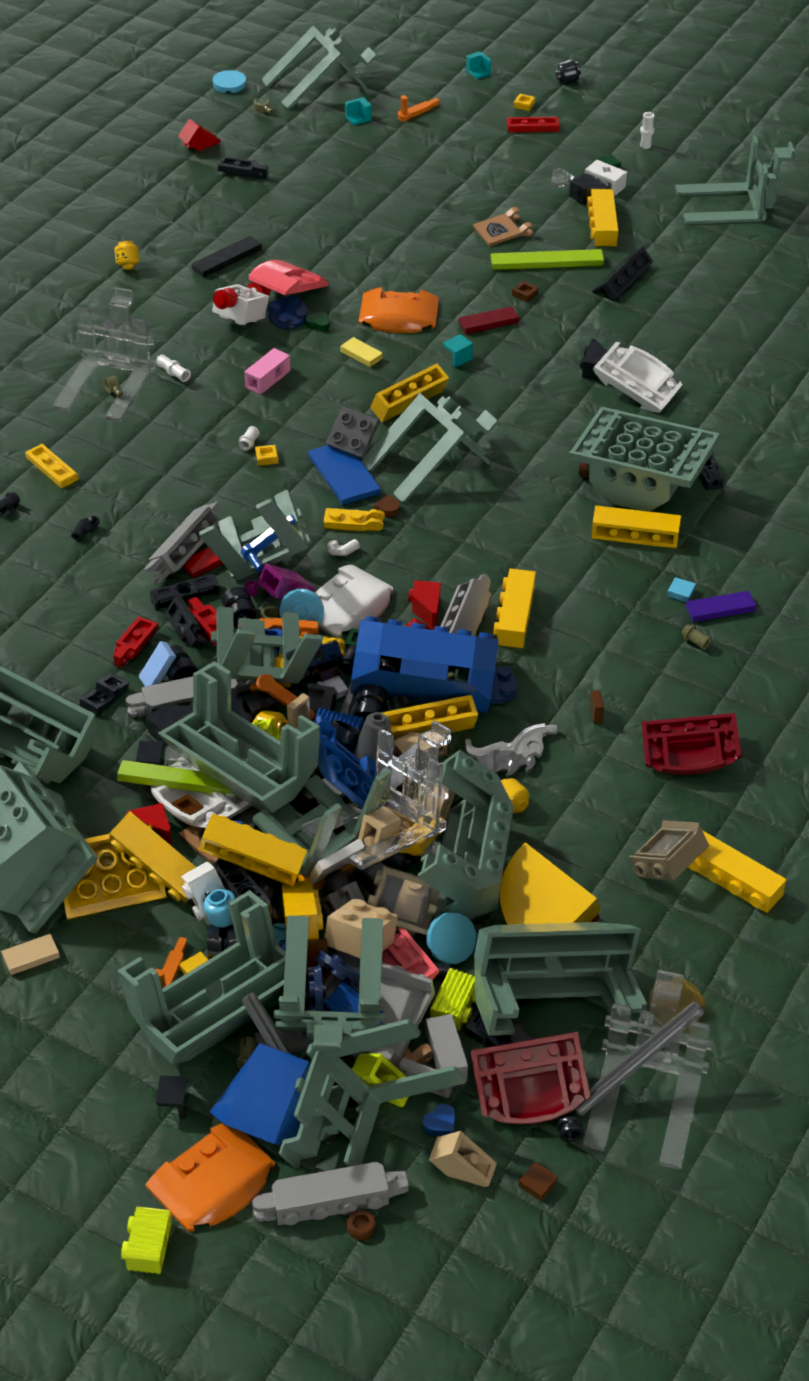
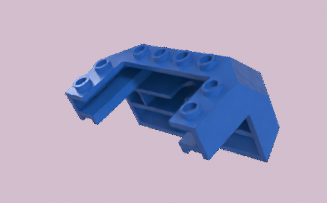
[350,616,498,713]

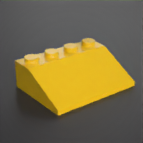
[63,825,167,920]

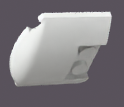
[593,342,683,413]
[315,565,393,638]
[150,758,252,828]

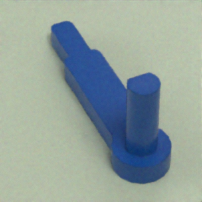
[240,515,297,572]

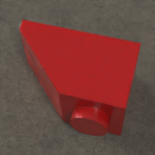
[178,119,221,151]
[408,580,441,629]

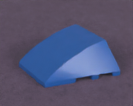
[316,715,382,809]
[210,1043,311,1145]

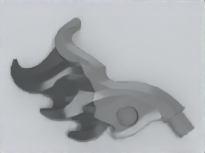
[465,723,557,779]

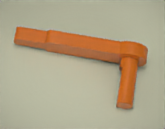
[398,95,439,121]
[250,674,315,719]
[155,937,187,989]

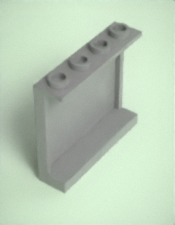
[297,950,435,1068]

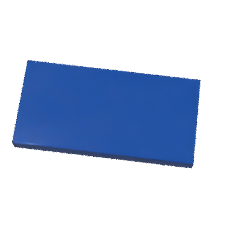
[308,445,380,506]

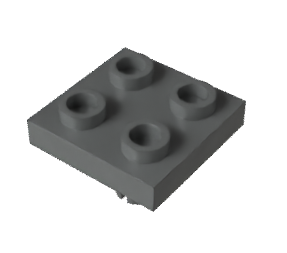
[326,406,380,459]

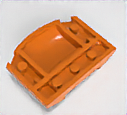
[359,287,439,333]
[145,1123,275,1232]

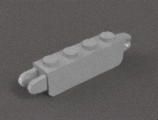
[145,501,222,584]
[440,574,491,666]
[126,676,253,718]
[252,1162,408,1225]

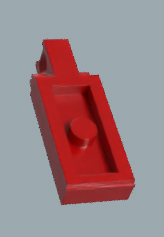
[189,597,217,646]
[113,616,159,668]

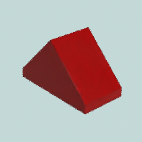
[126,803,172,845]

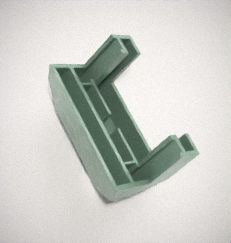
[158,662,320,813]
[0,666,99,784]
[418,750,514,924]
[118,890,307,1064]
[474,922,647,1036]

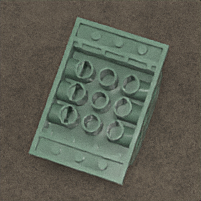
[570,407,720,512]
[0,761,99,934]

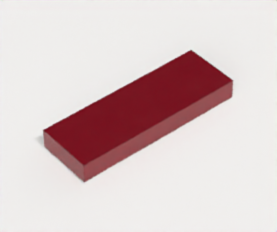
[458,306,519,334]

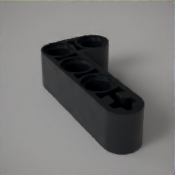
[215,858,274,926]

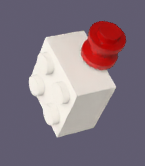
[212,282,271,325]

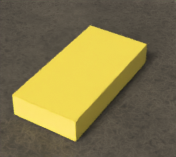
[340,337,383,367]

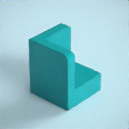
[466,51,492,79]
[345,97,372,125]
[443,334,473,368]

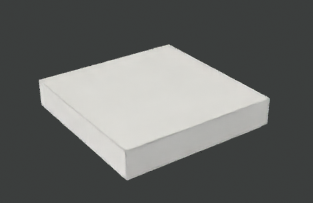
[309,839,365,884]

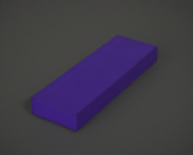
[685,591,756,622]

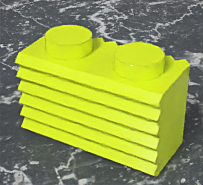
[430,968,476,1031]
[121,1207,172,1274]

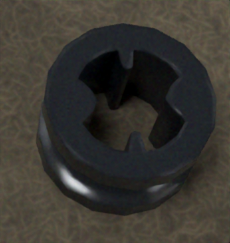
[558,1116,584,1142]

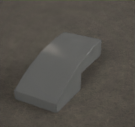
[320,881,367,917]

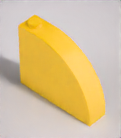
[500,842,601,925]

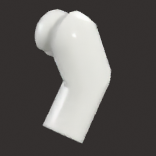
[327,539,360,556]

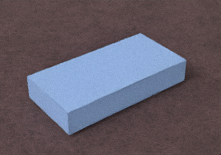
[139,641,176,687]

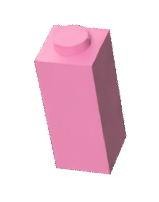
[244,348,290,395]

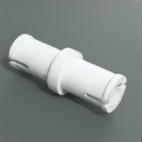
[640,112,655,149]
[156,354,191,382]

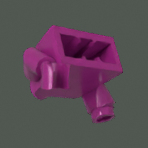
[245,563,315,599]

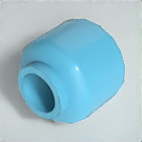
[204,889,236,927]

